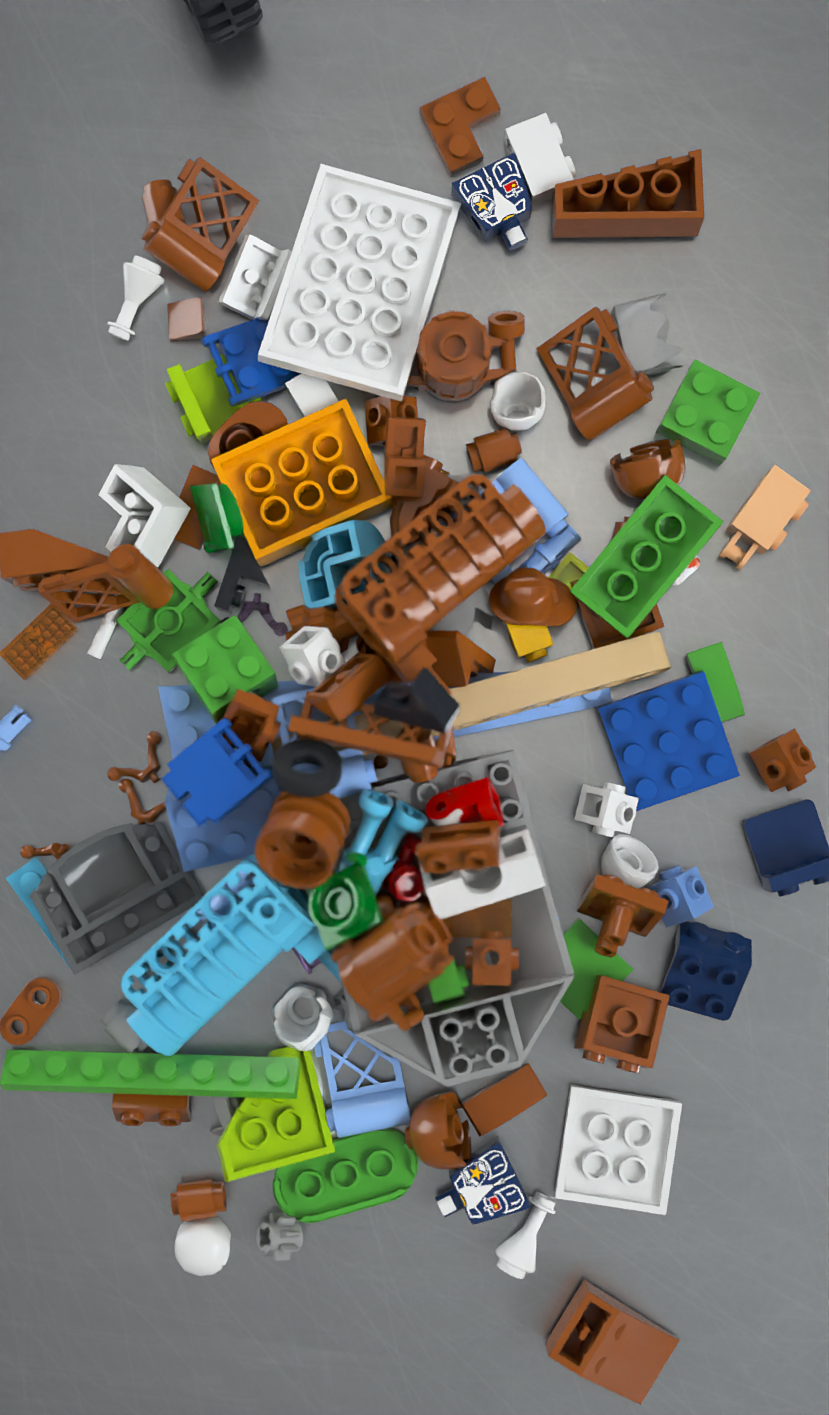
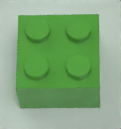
[655,359,761,466]
[172,615,279,725]

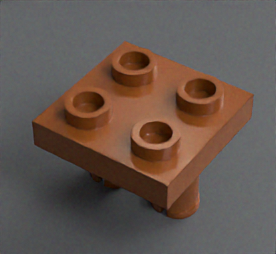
[577,874,669,958]

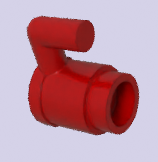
[382,834,425,902]

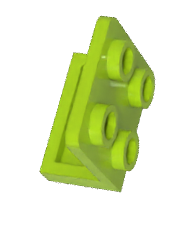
[165,355,261,445]

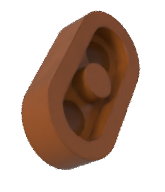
[0,977,62,1045]

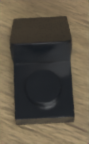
[214,536,271,614]
[374,667,460,734]

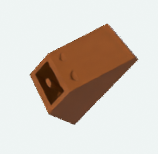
[0,529,109,591]
[545,1280,680,1405]

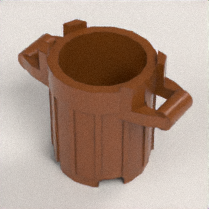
[407,310,516,402]
[331,904,454,1031]

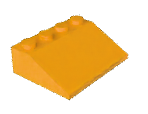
[211,399,394,567]

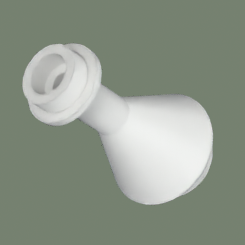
[107,255,164,341]
[495,1192,556,1279]

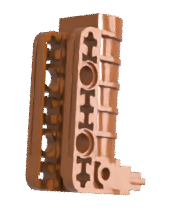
[334,474,546,694]

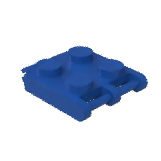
[201,316,302,407]
[161,718,273,827]

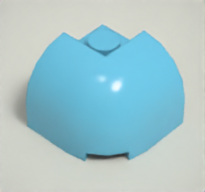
[298,520,391,609]

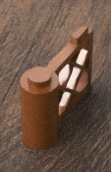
[141,157,260,292]
[536,307,654,441]
[38,544,173,623]

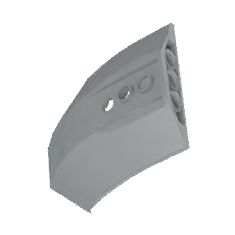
[332,750,575,1087]

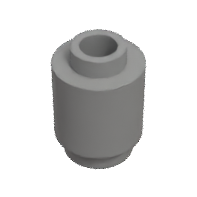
[100,999,149,1053]

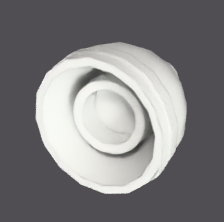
[601,834,659,889]

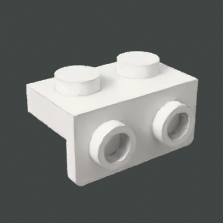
[218,234,292,321]

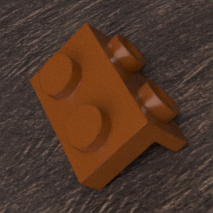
[218,689,281,769]
[416,820,500,874]
[112,1094,191,1127]

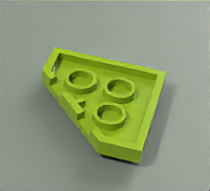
[216,1047,335,1182]

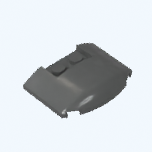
[30,822,204,975]

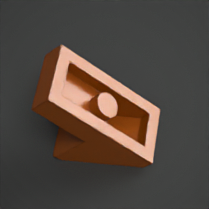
[426,630,496,687]

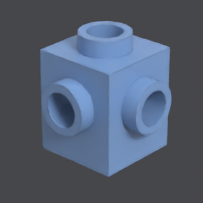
[648,865,714,928]

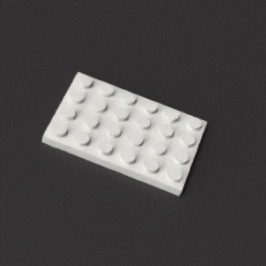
[258,164,461,402]

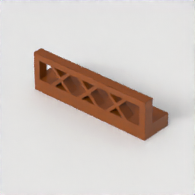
[288,691,453,769]

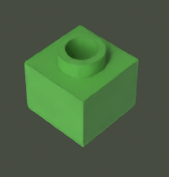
[429,958,470,1004]

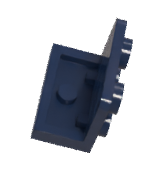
[743,799,829,897]
[660,921,752,1021]

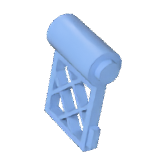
[441,458,569,585]
[272,688,377,799]
[314,1021,411,1138]

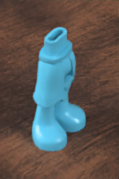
[336,789,428,895]

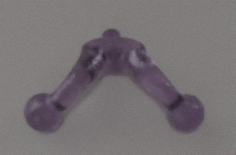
[220,593,288,636]

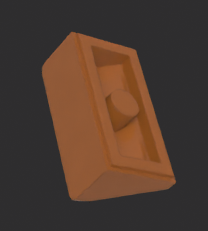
[306,653,391,722]

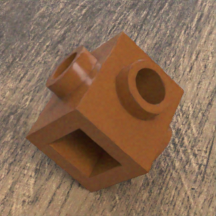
[365,395,418,446]
[749,728,816,792]
[465,931,519,986]

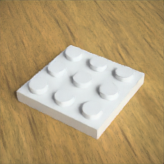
[554,1084,682,1215]

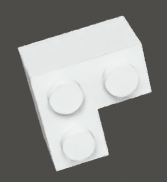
[99,464,191,568]

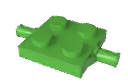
[116,569,222,673]

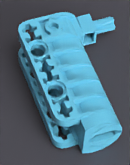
[121,854,341,1056]

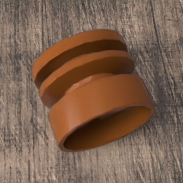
[255,790,351,889]

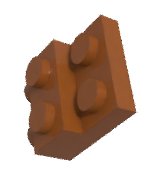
[574,975,670,1074]

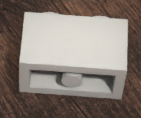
[504,113,576,206]

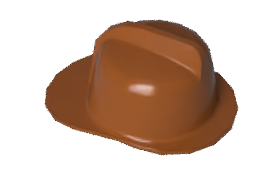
[208,401,288,471]
[489,567,577,627]

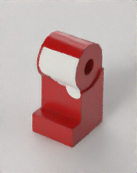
[425,777,504,827]

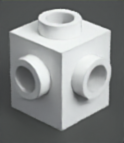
[279,626,345,687]
[574,782,639,837]

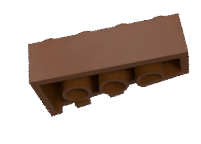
[552,149,704,238]

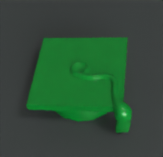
[190,483,244,553]
[306,852,384,950]

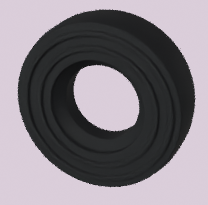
[272,739,342,797]

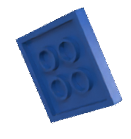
[598,670,740,811]

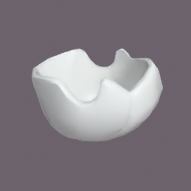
[490,372,546,431]
[174,1217,231,1276]

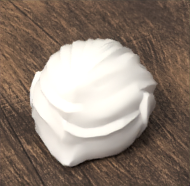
[271,983,333,1051]

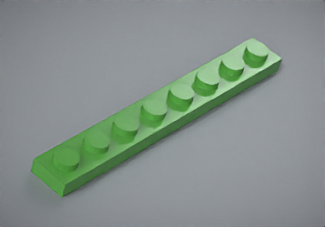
[0,1050,301,1099]

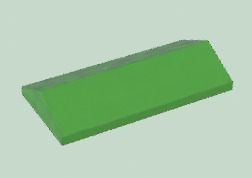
[570,475,724,639]

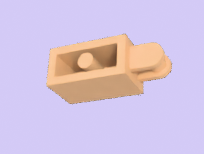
[719,465,811,571]

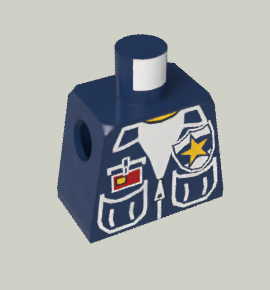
[451,153,532,250]
[435,1136,530,1224]

